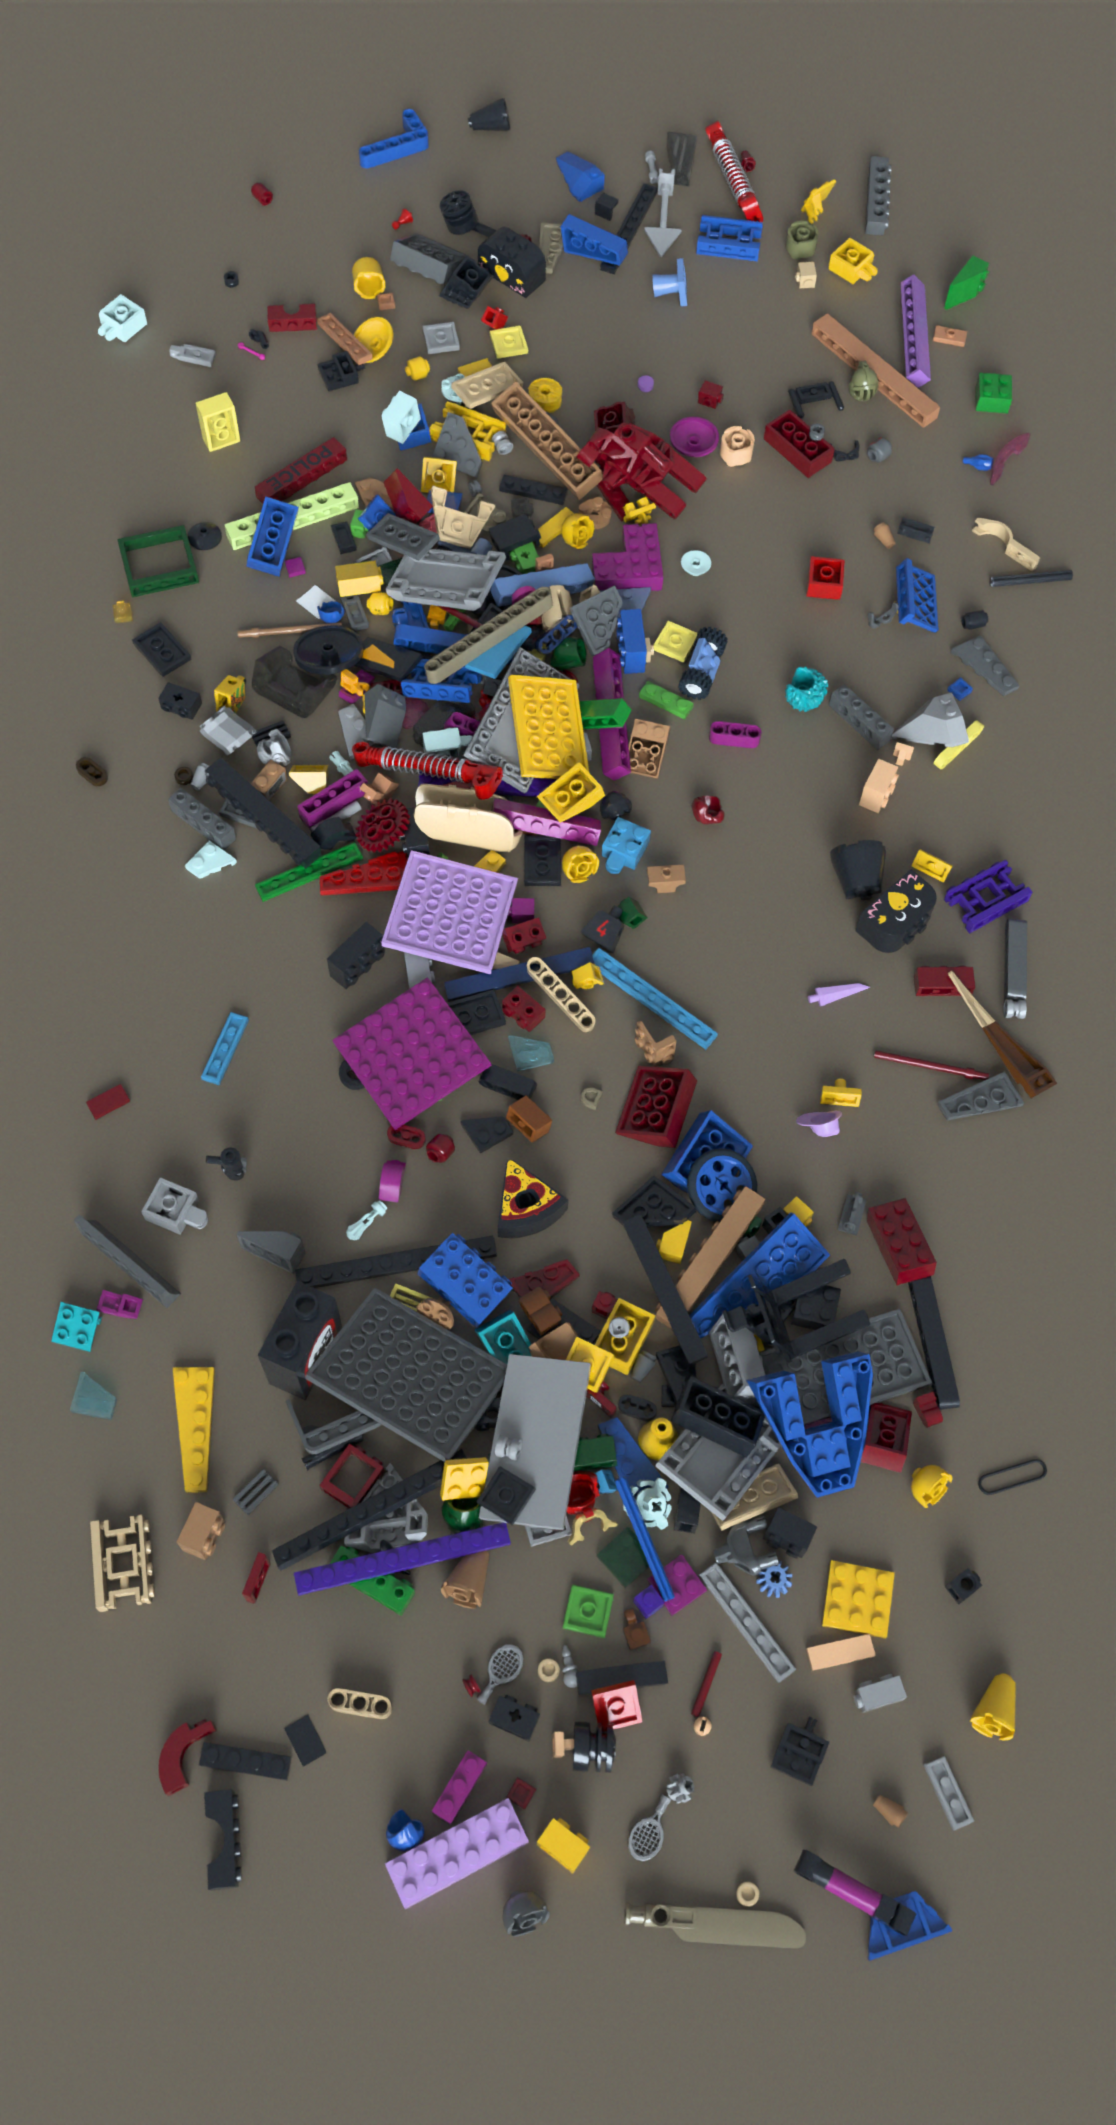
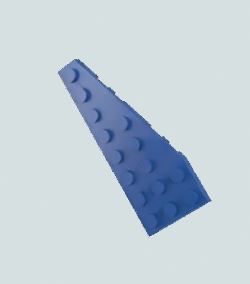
[689,1212,830,1339]

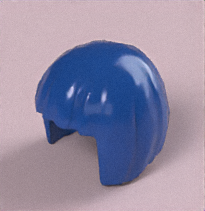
[386,1809,425,1852]

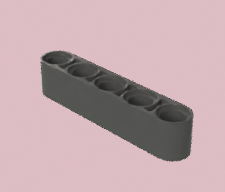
[1004,919,1027,1002]

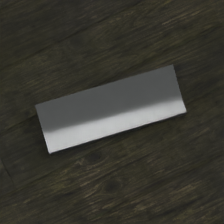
[74,1215,181,1308]

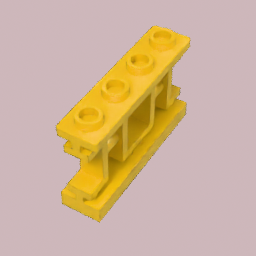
[430,401,506,461]

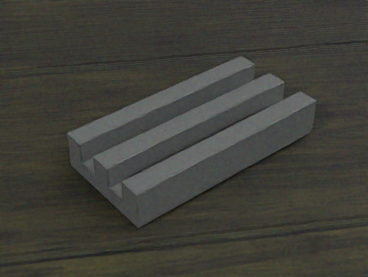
[233,1469,279,1515]

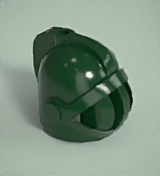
[551,637,587,671]
[441,1497,483,1534]

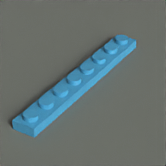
[592,948,718,1050]

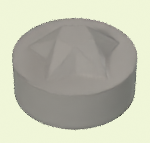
[609,1317,630,1338]

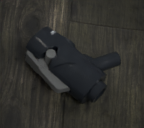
[206,1147,247,1180]

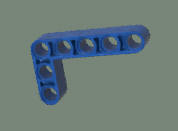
[359,109,429,168]

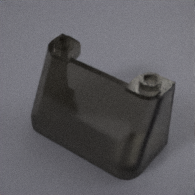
[252,646,337,718]

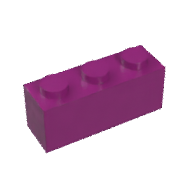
[432,1750,487,1826]

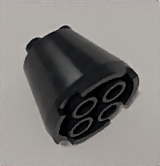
[830,840,886,900]

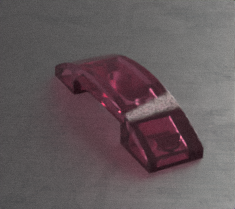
[990,433,1031,486]

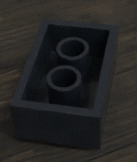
[327,922,385,989]

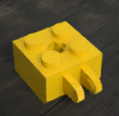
[829,238,878,284]

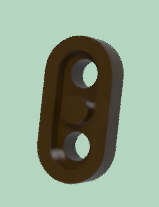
[76,757,108,786]

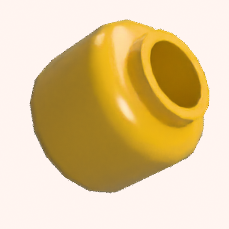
[405,356,430,381]
[367,592,394,615]

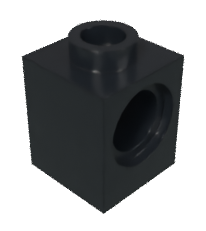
[945,1568,982,1604]

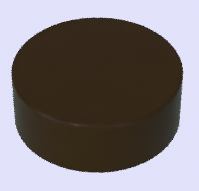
[174,767,193,785]

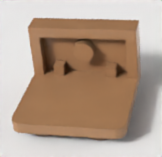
[634,1020,676,1067]
[529,1322,578,1360]

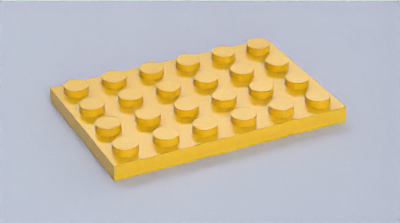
[508,675,589,779]

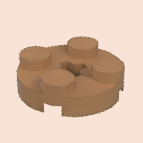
[579,497,612,529]

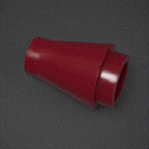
[740,150,756,172]

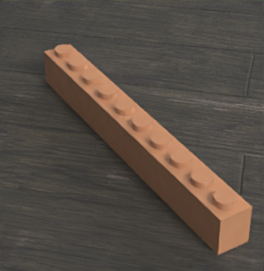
[812,313,940,428]

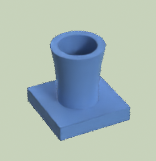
[653,258,687,306]

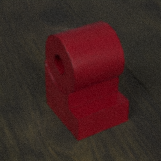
[913,1392,943,1428]

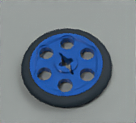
[687,1148,758,1222]

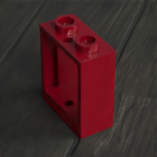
[319,1444,385,1509]

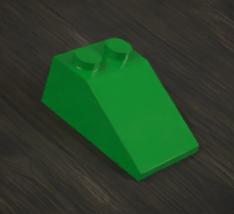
[944,256,989,310]

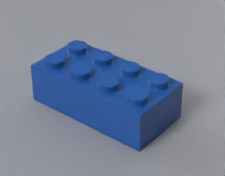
[247,496,299,577]

